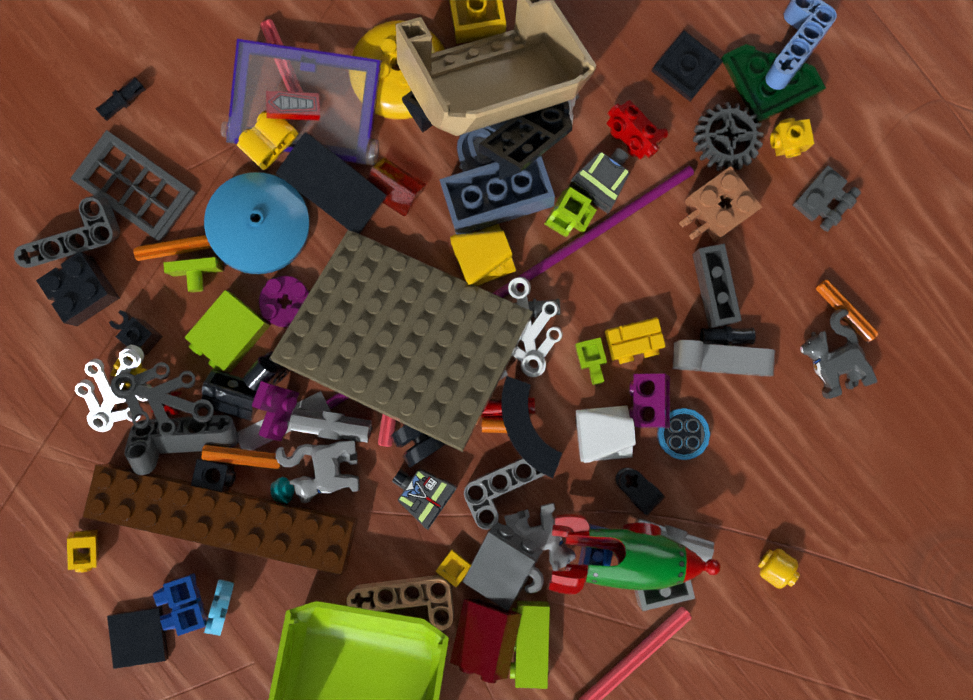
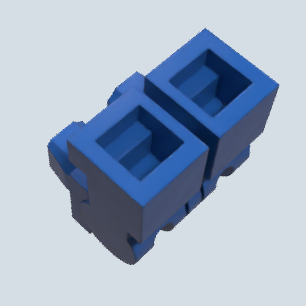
[153,574,208,636]

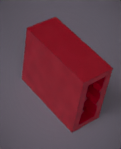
[450,598,522,683]

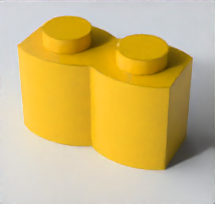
[237,110,299,170]

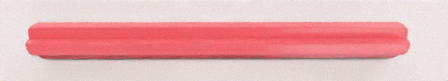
[578,607,692,700]

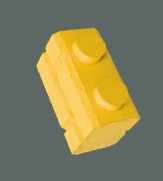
[604,317,665,364]

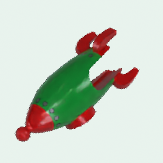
[549,514,721,595]

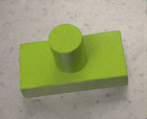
[164,257,223,292]

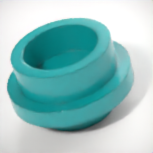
[270,477,294,503]

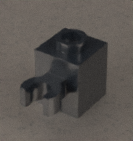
[109,310,163,356]

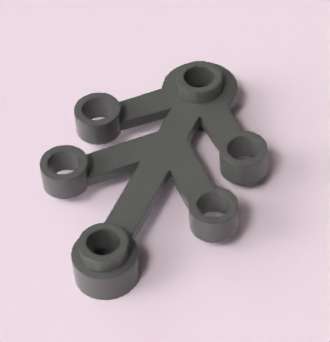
[111,362,214,437]

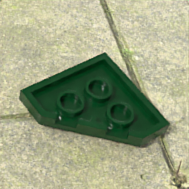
[721,44,826,123]

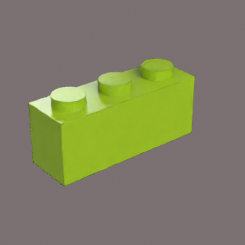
[510,601,550,689]

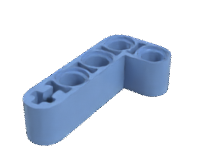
[765,0,837,90]

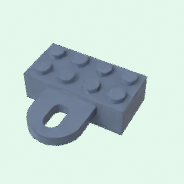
[439,126,555,234]

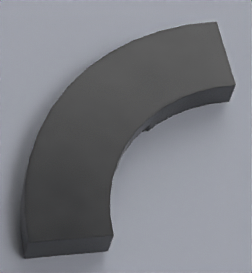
[501,376,562,479]

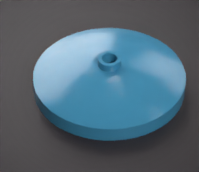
[204,172,310,274]

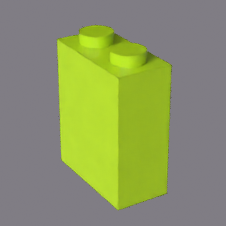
[184,290,271,372]

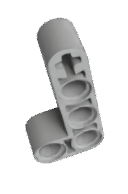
[673,340,775,376]
[464,458,560,530]

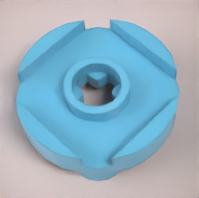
[204,580,234,636]

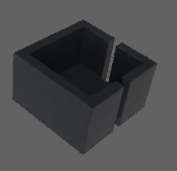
[36,252,120,326]

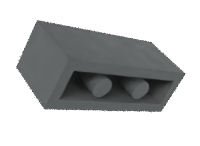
[692,244,742,329]

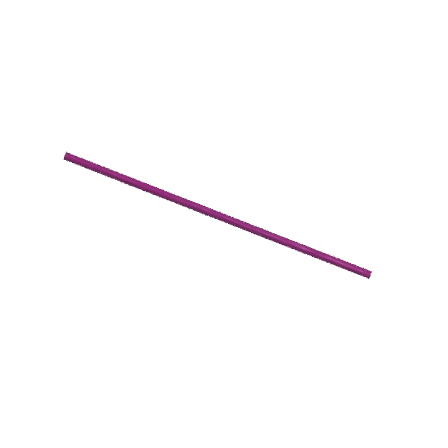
[326,166,694,409]

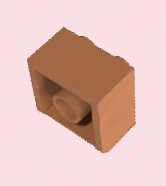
[679,166,762,242]

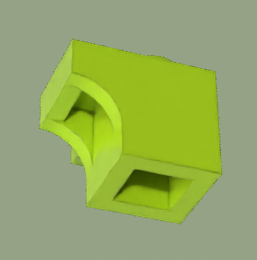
[544,187,597,237]

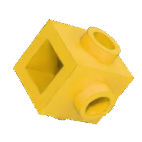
[770,118,814,158]

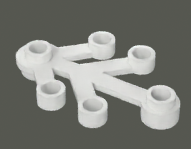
[508,277,563,377]
[75,345,152,432]

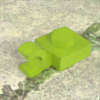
[575,337,607,386]

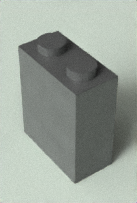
[463,522,543,611]

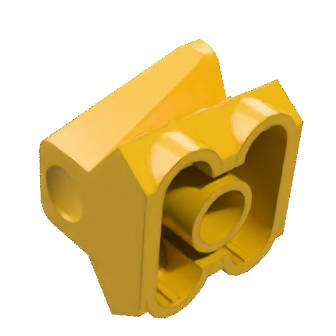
[450,224,516,286]

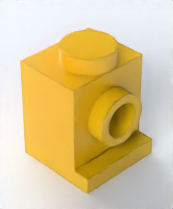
[67,530,98,573]

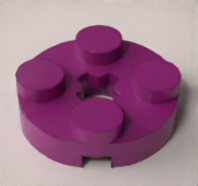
[259,276,310,328]

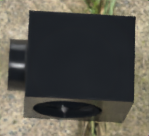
[191,459,236,492]

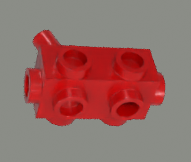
[606,100,668,160]

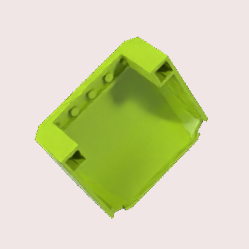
[268,601,449,700]

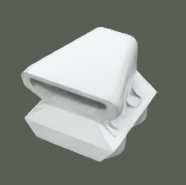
[576,406,636,463]

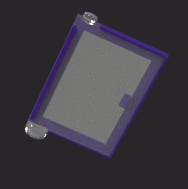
[221,39,382,165]

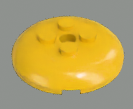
[349,20,445,120]

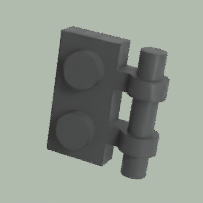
[793,165,861,232]

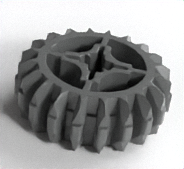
[693,102,764,171]

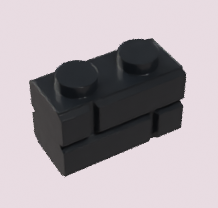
[202,369,258,421]

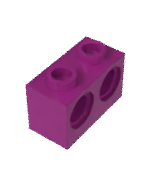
[629,374,670,428]

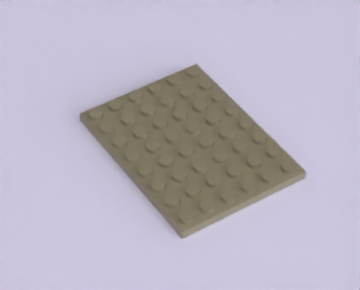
[270,230,533,452]

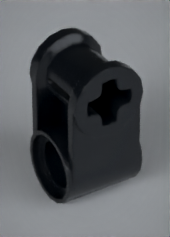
[243,351,291,391]
[615,467,665,516]

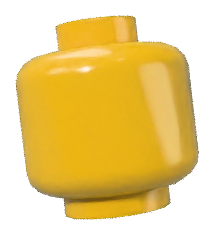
[758,549,800,589]

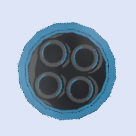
[657,408,710,460]

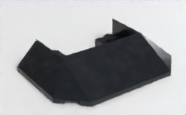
[402,91,572,180]

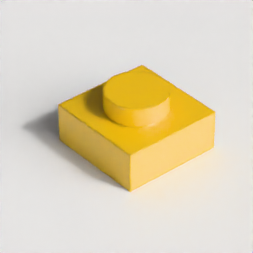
[436,549,472,587]

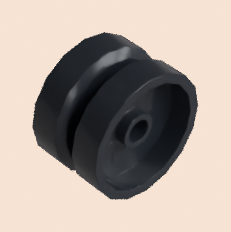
[390,424,446,467]

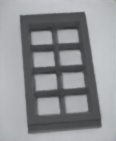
[70,130,197,242]

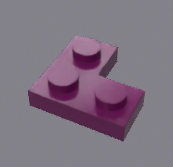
[252,381,299,441]

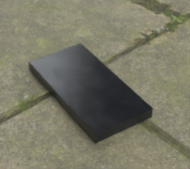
[276,132,388,234]

